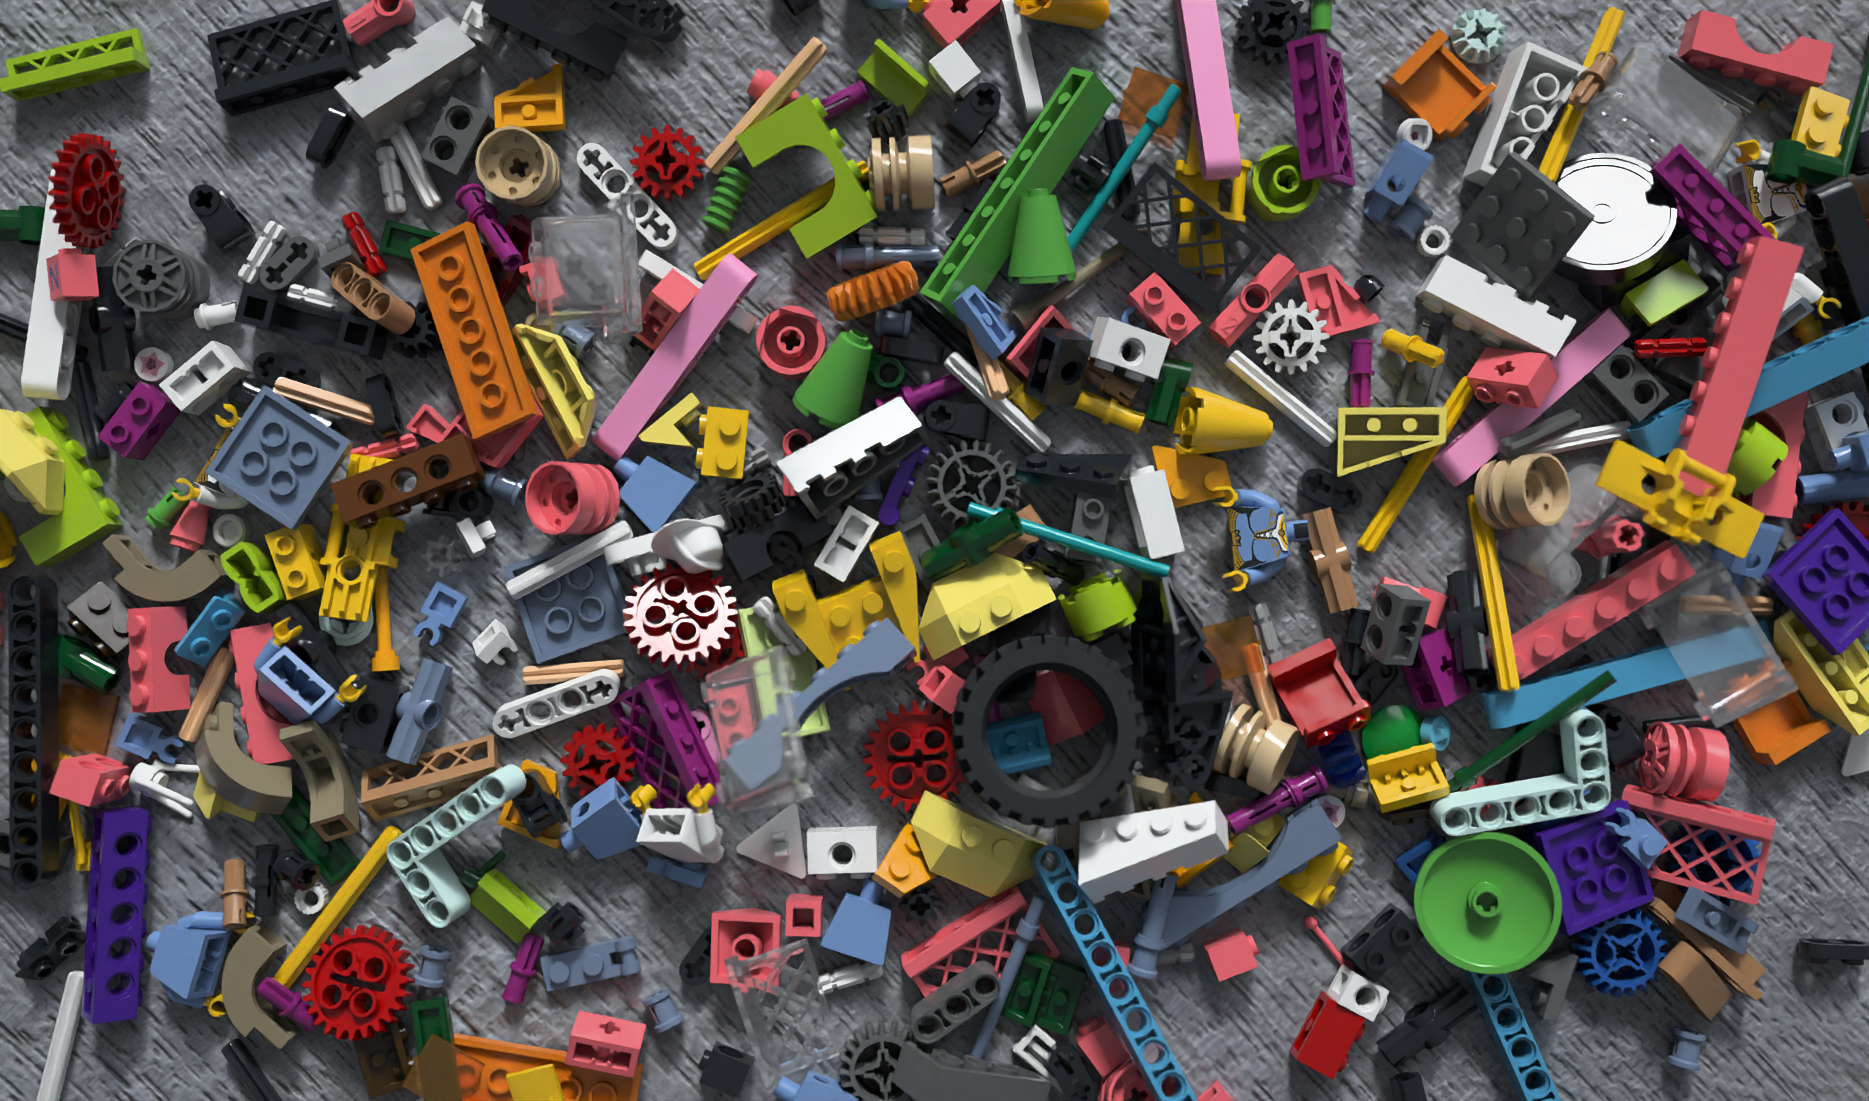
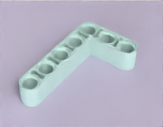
[1429,706,1611,836]
[386,764,526,928]

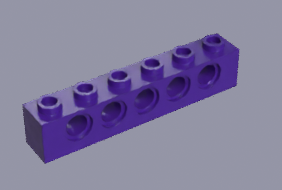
[81,806,152,1024]

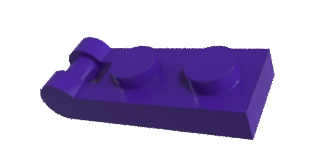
[879,444,930,527]

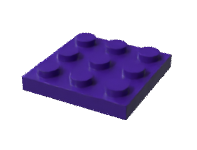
[1761,508,1869,656]
[1533,799,1655,936]

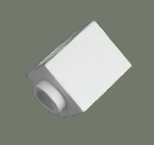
[929,40,981,102]
[1327,964,1390,1022]

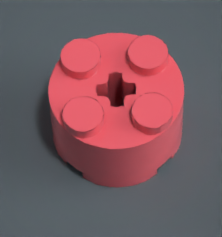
[756,306,828,380]

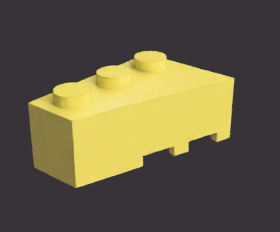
[1336,407,1447,477]

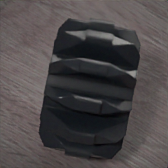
[385,301,440,359]

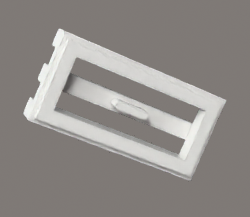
[1012,1023,1087,1093]

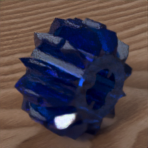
[1318,730,1366,788]

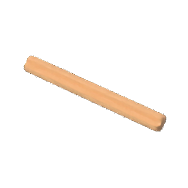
[705,37,828,175]

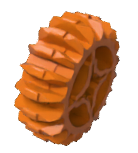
[826,261,920,321]

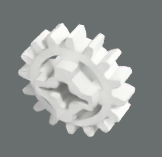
[1253,300,1330,375]

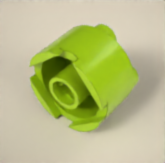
[1245,145,1321,222]
[1726,417,1789,497]
[1057,569,1137,642]

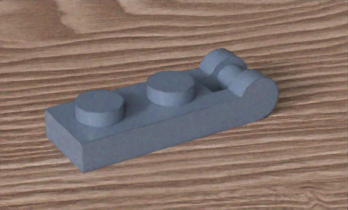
[1674,886,1759,956]
[540,936,642,992]

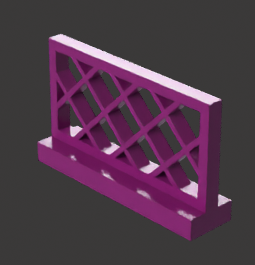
[1287,33,1356,188]
[1648,143,1777,272]
[607,670,729,811]

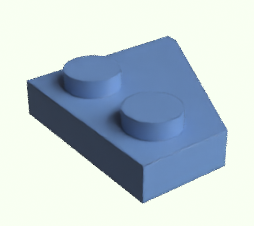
[952,284,1020,360]

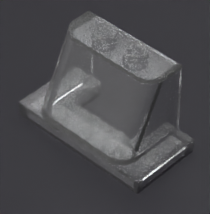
[528,193,643,344]

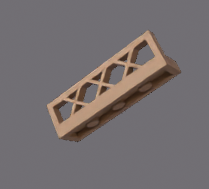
[361,734,502,822]
[1643,878,1766,1002]

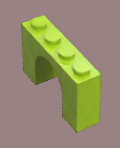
[735,93,879,259]
[0,406,123,567]

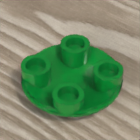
[1362,705,1424,760]

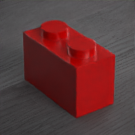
[1289,990,1366,1080]

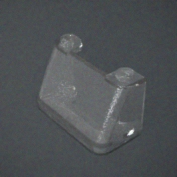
[1584,41,1744,176]
[1496,463,1654,599]
[1638,558,1799,728]
[701,645,816,814]

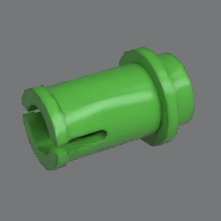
[1308,0,1335,34]
[145,486,191,531]

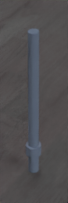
[969,894,1047,1059]

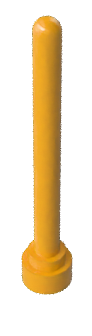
[371,566,400,672]

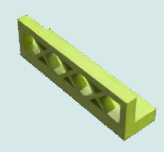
[0,28,150,102]

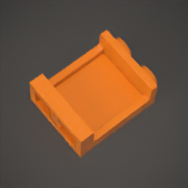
[1382,28,1497,143]
[1715,656,1831,765]

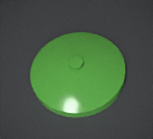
[1413,831,1562,974]

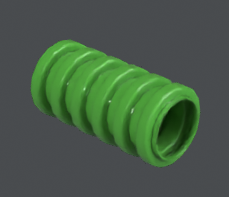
[701,167,751,234]

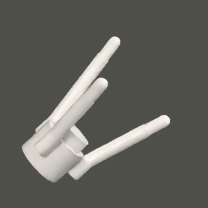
[129,759,200,818]

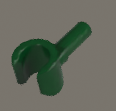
[459,850,506,888]

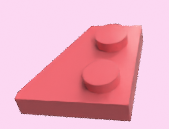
[1296,265,1380,337]

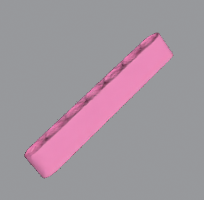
[1175,0,1241,181]
[592,253,758,462]
[1432,308,1631,487]

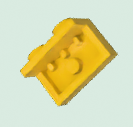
[1791,86,1850,158]
[696,406,749,480]
[1366,743,1450,813]
[1278,842,1355,909]

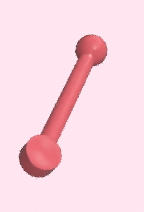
[1304,916,1354,969]

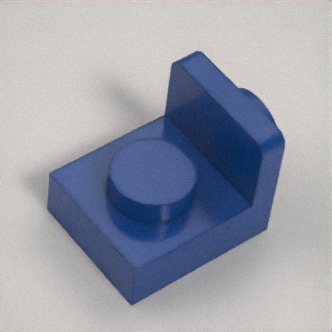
[1396,829,1447,886]

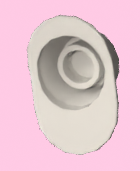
[651,519,724,574]

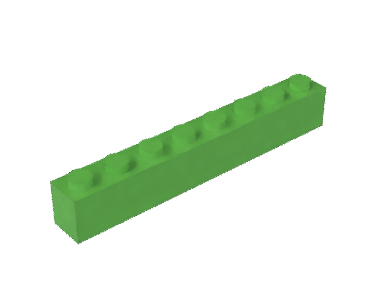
[919,67,1115,322]

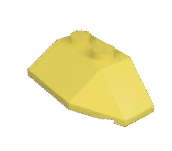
[511,324,598,460]
[0,409,65,515]
[919,552,1057,660]
[1773,609,1869,736]
[910,790,1047,898]

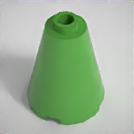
[1008,188,1076,284]
[792,329,872,429]

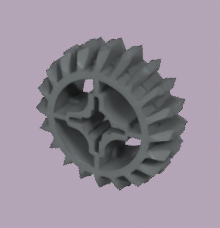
[926,439,1018,528]
[838,1018,928,1101]

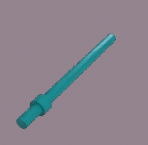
[1067,84,1182,254]
[966,502,1170,576]

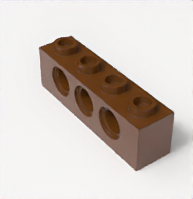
[330,433,486,530]

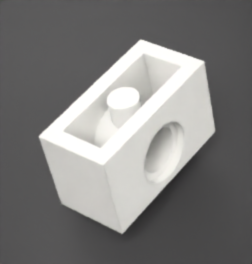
[1089,317,1171,382]
[807,826,878,880]

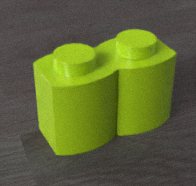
[220,542,293,613]

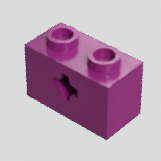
[97,382,181,461]
[1401,629,1471,712]

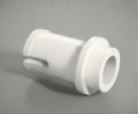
[194,300,239,330]

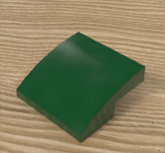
[1000,951,1088,1036]

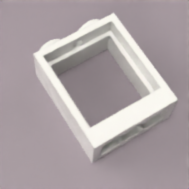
[1122,465,1185,560]

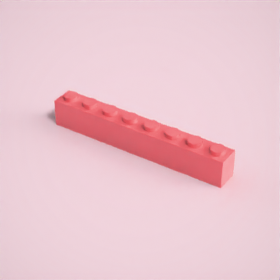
[1671,236,1805,496]

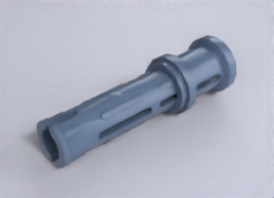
[836,242,939,272]
[432,442,529,508]
[1127,872,1179,979]

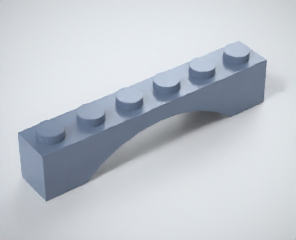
[726,617,917,796]
[1141,797,1343,948]

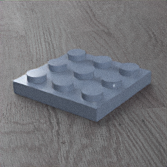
[205,385,355,530]
[504,535,628,664]

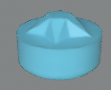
[1420,716,1451,751]

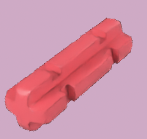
[350,433,420,459]

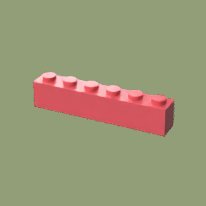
[1487,540,1696,681]

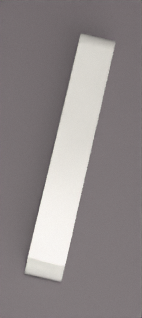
[21,169,90,400]

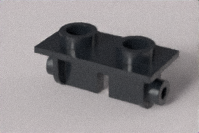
[15,914,86,981]

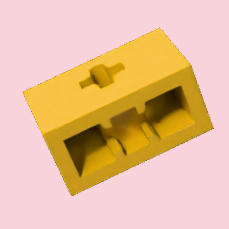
[264,524,328,600]

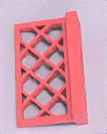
[1621,784,1776,905]
[900,885,1061,1004]

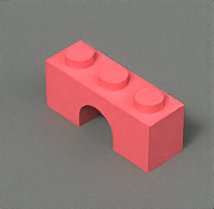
[127,606,191,713]

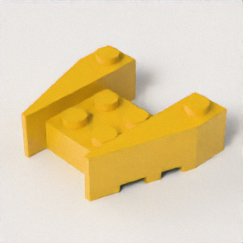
[772,531,920,691]

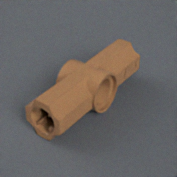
[1300,507,1359,614]

